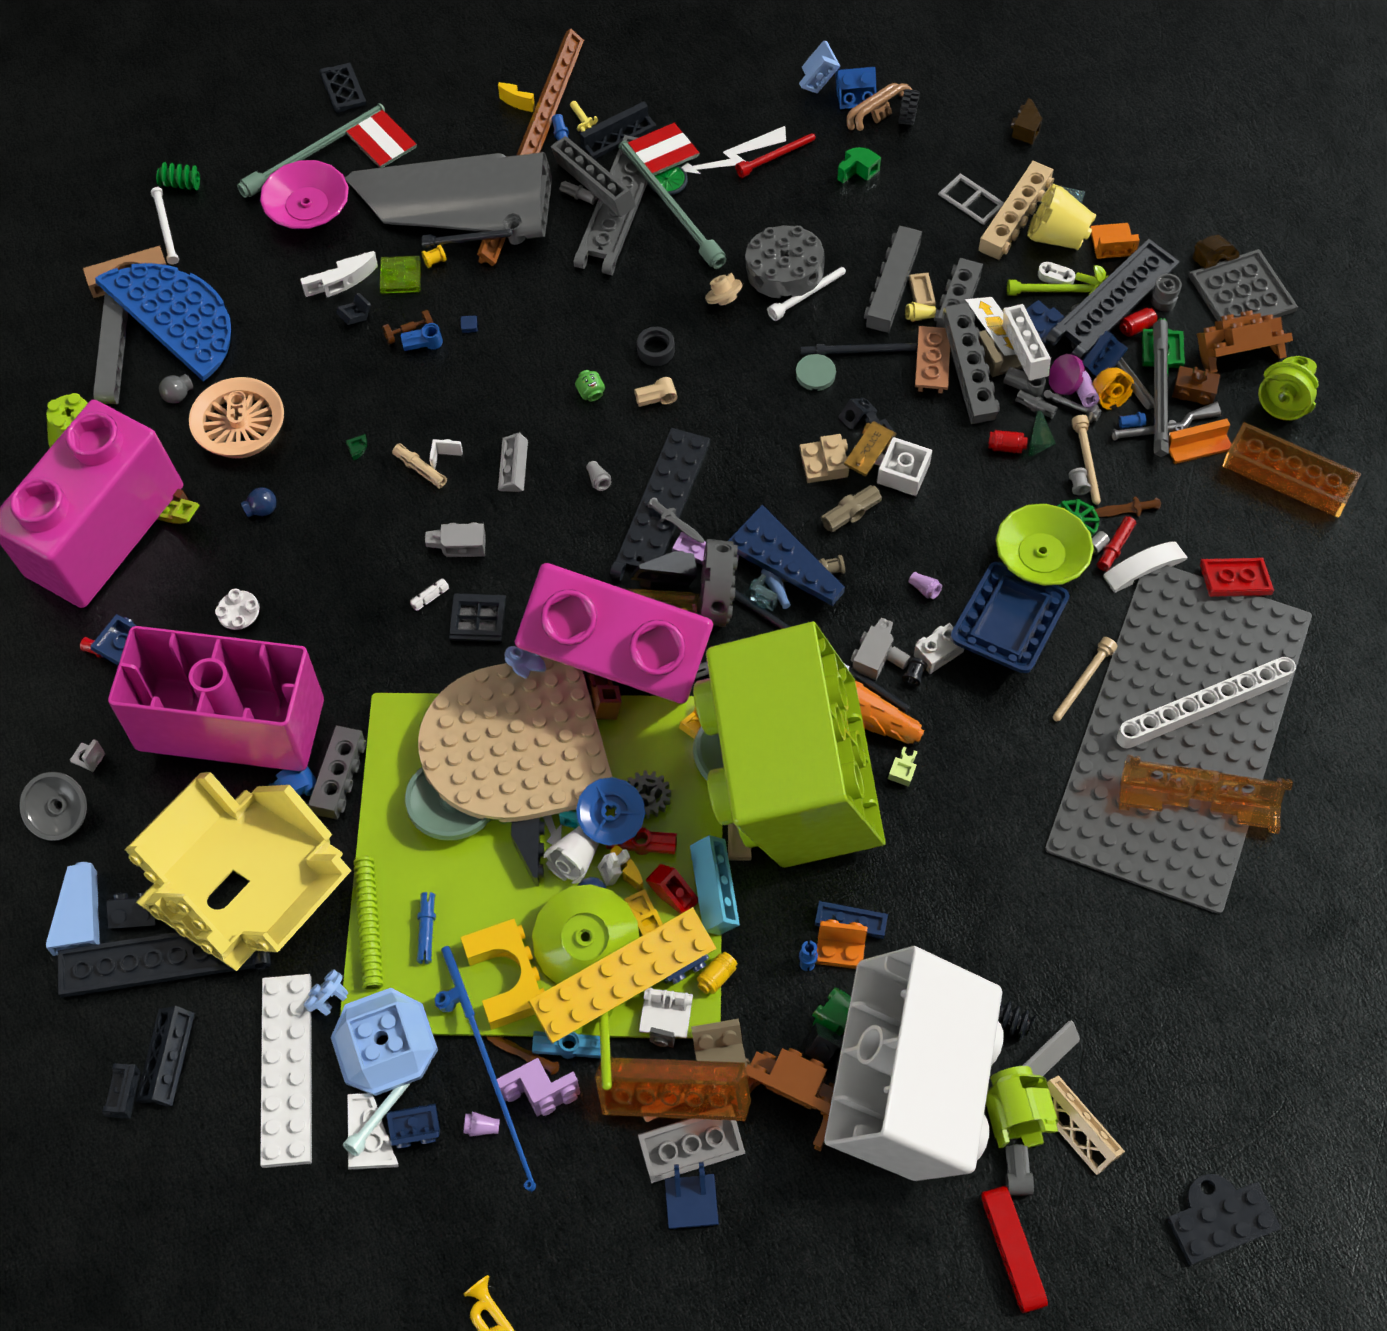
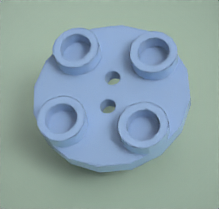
[304,969,348,1016]

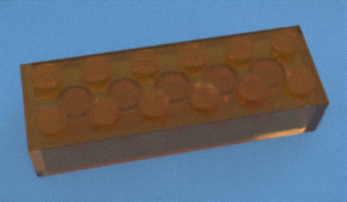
[1222,422,1361,518]
[595,1058,751,1121]

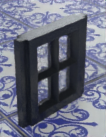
[449,593,506,642]

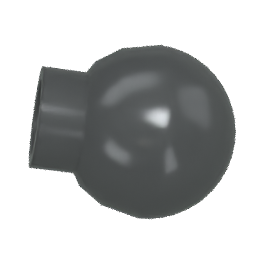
[159,374,193,404]

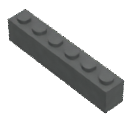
[550,136,636,217]
[864,226,922,333]

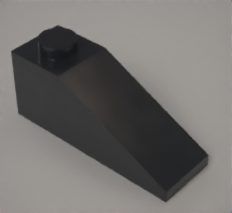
[630,551,698,586]

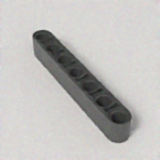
[94,292,128,404]

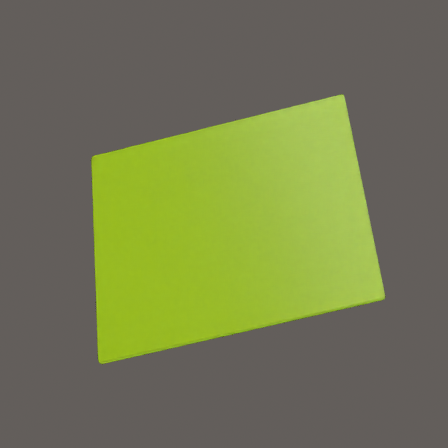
[340,693,722,1038]

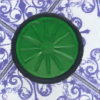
[648,165,688,195]

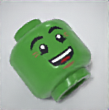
[575,370,605,402]

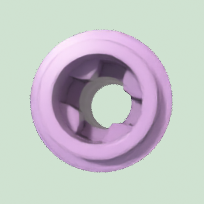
[909,572,942,599]
[463,1112,500,1136]

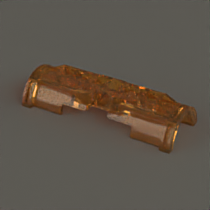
[1119,755,1293,834]

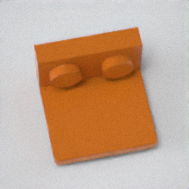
[1090,223,1140,259]
[815,919,868,969]

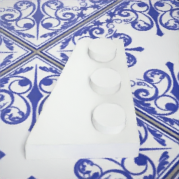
[348,1093,398,1169]

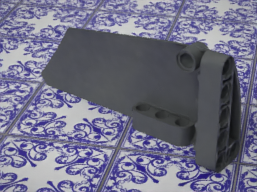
[345,152,552,244]

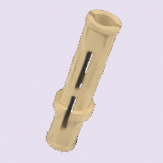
[392,443,447,489]

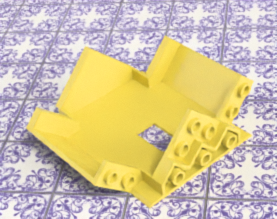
[125,772,351,971]

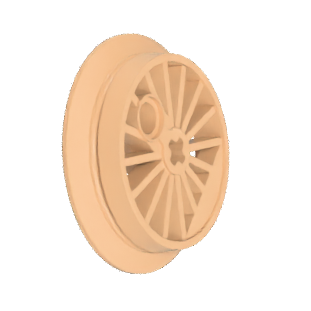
[189,377,284,458]

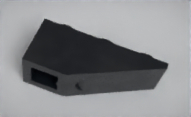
[511,817,545,886]
[803,1022,843,1071]

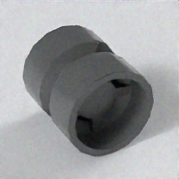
[1151,273,1182,311]

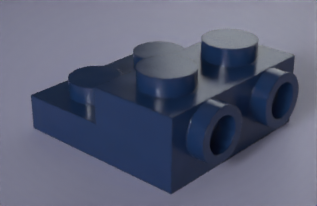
[1026,300,1065,346]
[91,614,137,665]

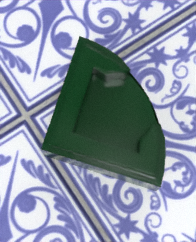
[346,434,367,460]

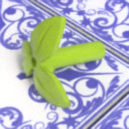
[1075,265,1109,296]

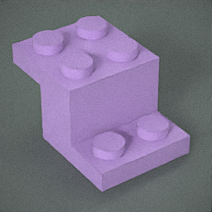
[497,1058,580,1116]

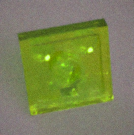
[380,256,421,293]

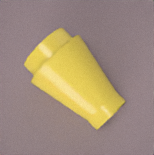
[905,302,936,322]

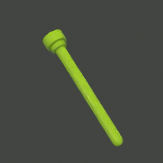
[1007,280,1095,296]
[598,1009,613,1090]

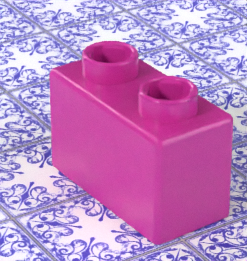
[0,400,183,608]
[515,563,713,704]
[108,626,324,771]

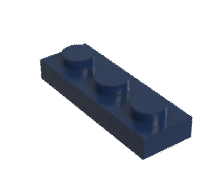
[815,901,888,939]

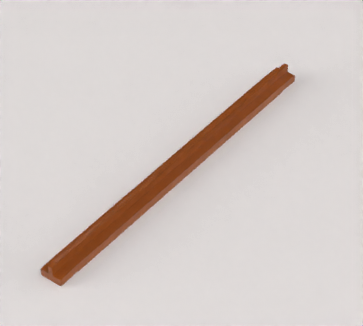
[477,29,584,266]

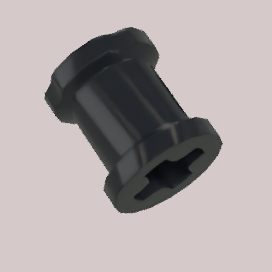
[902,657,928,687]

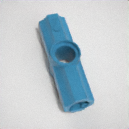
[532,1031,601,1059]

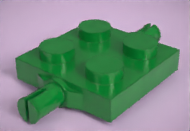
[1142,318,1185,377]

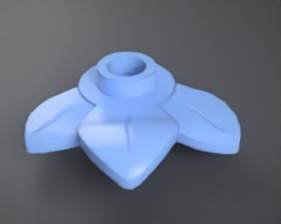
[504,646,546,679]

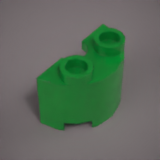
[812,988,851,1037]

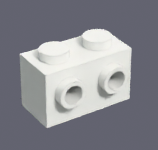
[914,623,964,674]

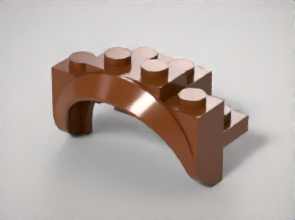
[1197,310,1293,373]

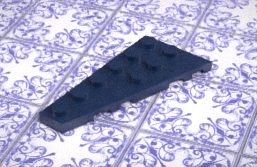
[728,505,845,606]

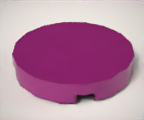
[1049,354,1084,395]

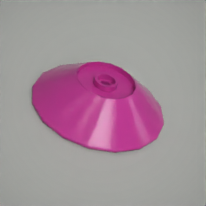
[260,160,349,229]

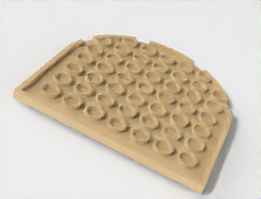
[418,656,612,822]

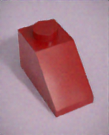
[645,864,698,914]

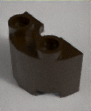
[1193,235,1240,269]

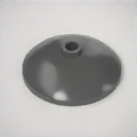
[20,772,87,840]

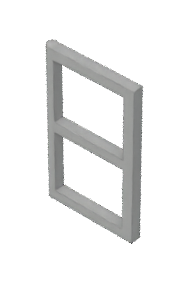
[938,174,1004,225]

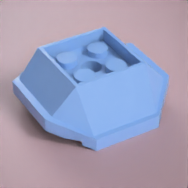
[331,988,438,1096]

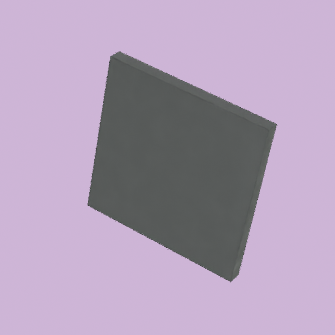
[1189,249,1298,321]

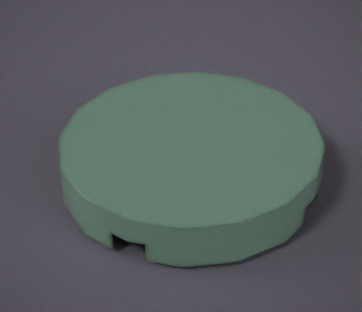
[796,354,836,391]

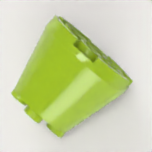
[47,393,88,448]

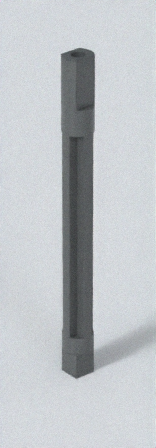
[1153,320,1169,457]

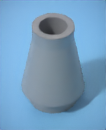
[586,461,611,491]

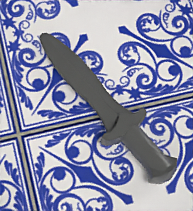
[648,498,704,543]

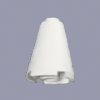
[544,826,599,884]

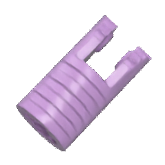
[1076,371,1100,407]

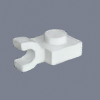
[598,849,630,886]

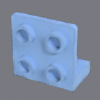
[799,41,840,93]

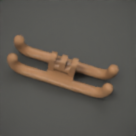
[846,83,912,131]

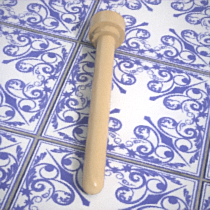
[1072,415,1101,505]
[1053,637,1118,721]

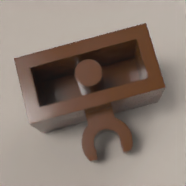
[1172,366,1220,405]

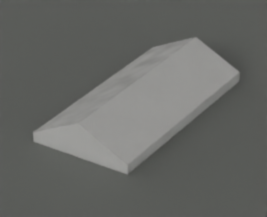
[638,1106,745,1183]

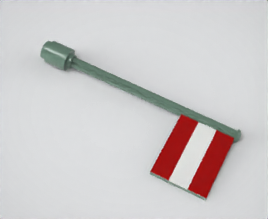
[237,103,417,198]
[619,123,726,269]

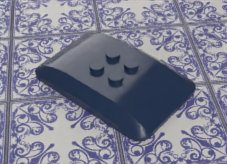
[950,562,1070,673]

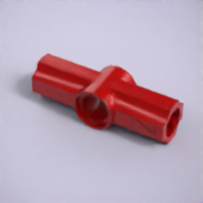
[606,827,677,855]

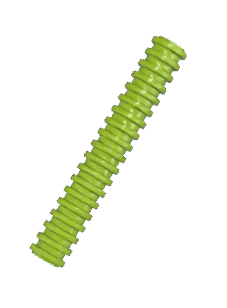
[353,856,384,990]

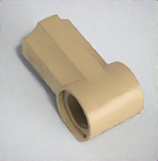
[634,377,678,407]

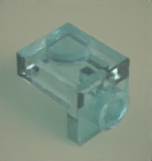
[750,574,778,611]

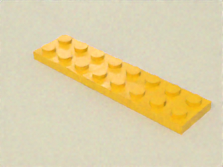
[528,907,717,1044]

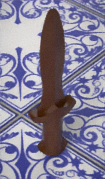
[1090,497,1161,517]
[486,1036,559,1075]

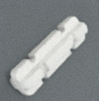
[410,579,449,611]

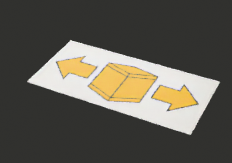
[965,297,1016,356]

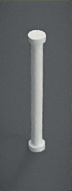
[151,187,179,264]

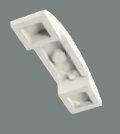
[1103,542,1187,593]

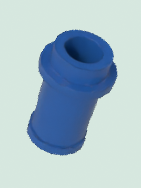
[1119,412,1146,429]

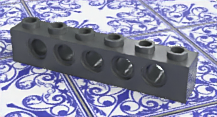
[942,303,1000,424]

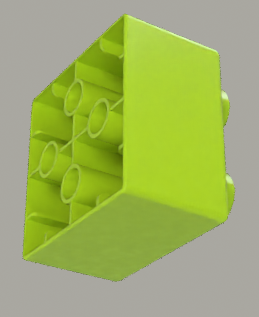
[693,621,885,867]

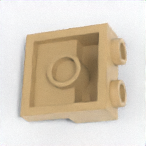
[800,434,851,483]

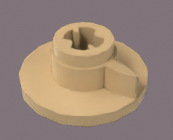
[705,273,742,305]

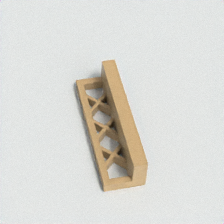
[1047,1076,1125,1175]

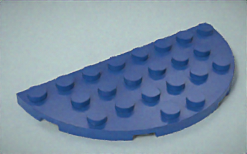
[95,263,231,381]

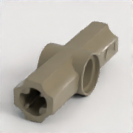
[821,485,882,532]

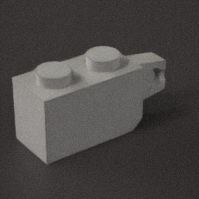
[425,522,486,557]
[851,618,893,680]

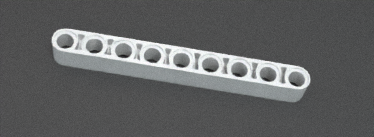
[1116,657,1296,748]

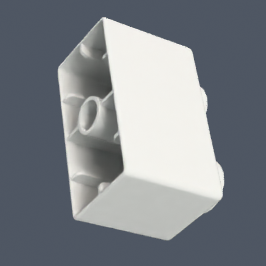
[824,946,1003,1181]

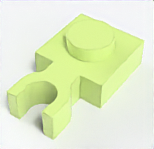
[888,747,917,786]

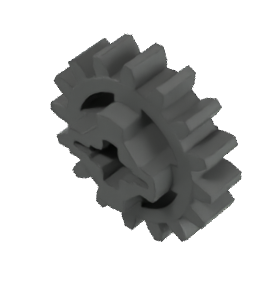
[628,770,671,819]

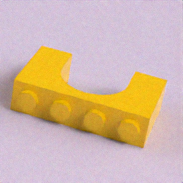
[461,919,545,1030]

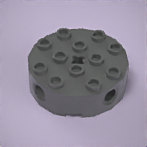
[745,225,824,298]
[698,539,738,627]

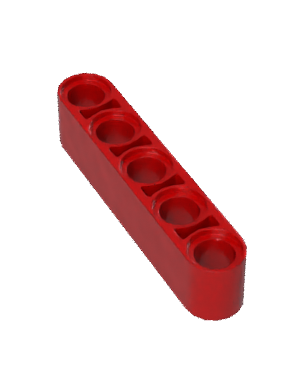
[981,1186,1048,1313]

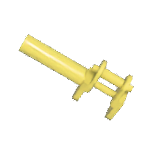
[570,101,598,132]

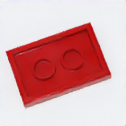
[1200,558,1274,597]

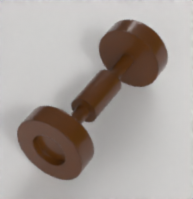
[382,310,433,345]

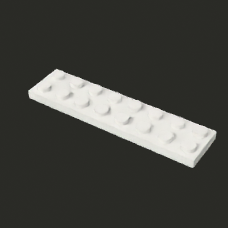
[261,974,312,1168]

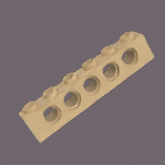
[979,161,1054,260]

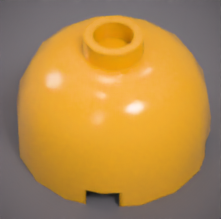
[1093,367,1134,410]

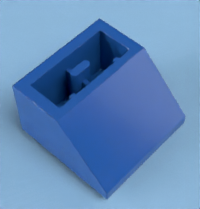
[835,67,877,109]

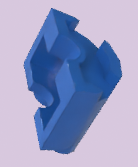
[269,766,317,796]

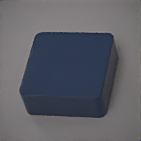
[461,316,478,333]

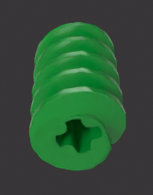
[156,162,200,190]

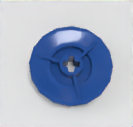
[576,777,645,846]

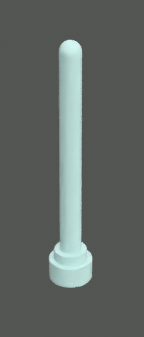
[343,1083,410,1156]

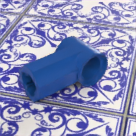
[401,323,443,351]

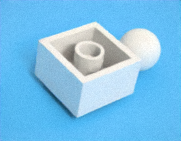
[854,437,932,496]

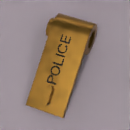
[844,421,896,477]

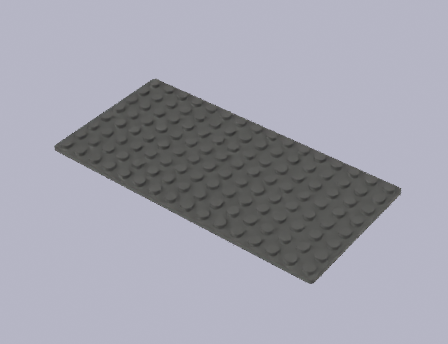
[1045,565,1312,914]

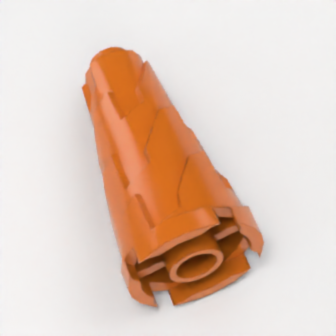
[855,681,924,744]

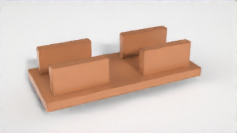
[915,326,950,393]

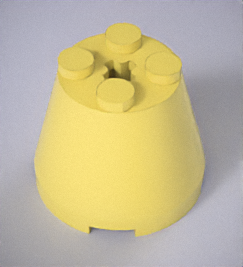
[1027,184,1096,250]

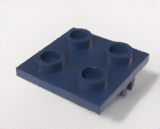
[665,1162,719,1229]

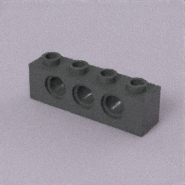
[934,258,983,328]
[308,726,366,820]

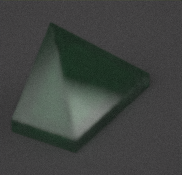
[1028,411,1056,456]

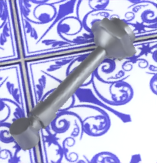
[1044,390,1101,423]

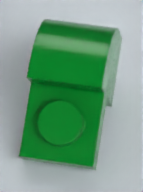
[837,147,881,183]

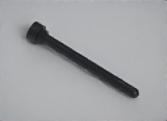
[422,229,513,251]

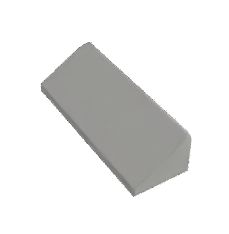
[498,433,528,492]
[1022,1020,1080,1076]

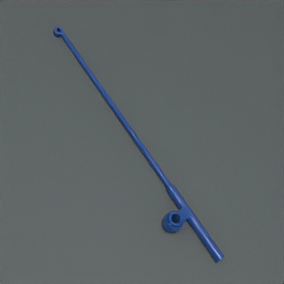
[435,946,536,1191]

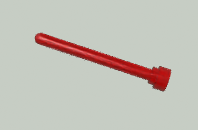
[735,133,815,178]

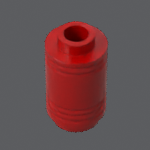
[1120,308,1157,337]
[988,430,1028,453]

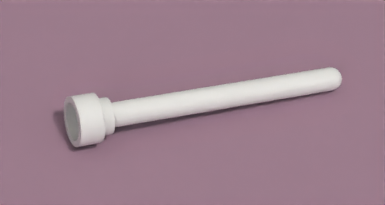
[767,267,846,321]

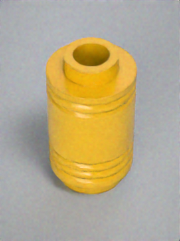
[697,952,737,994]

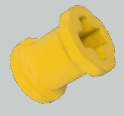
[422,245,447,268]

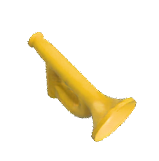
[464,1275,514,1331]

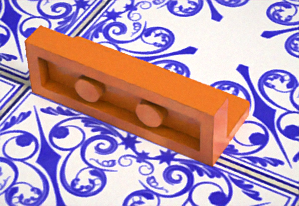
[1169,419,1232,464]

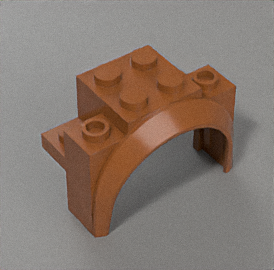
[731,1048,835,1151]

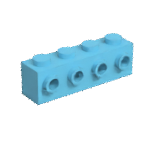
[690,835,740,935]

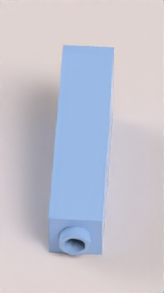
[46,862,100,956]

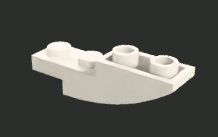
[301,251,378,297]

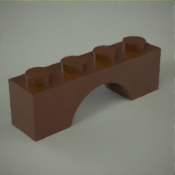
[586,672,622,720]

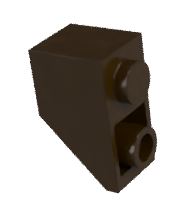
[1011,98,1042,144]

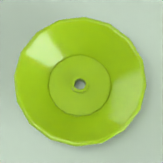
[996,504,1094,586]
[532,884,639,984]

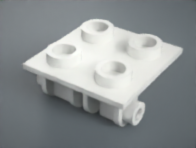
[639,988,693,1038]

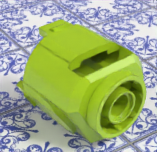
[986,1066,1058,1148]

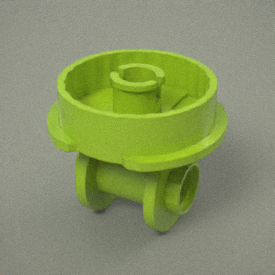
[1258,356,1318,420]

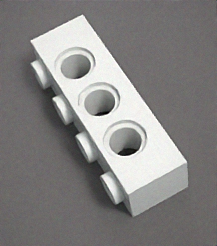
[1002,304,1051,380]

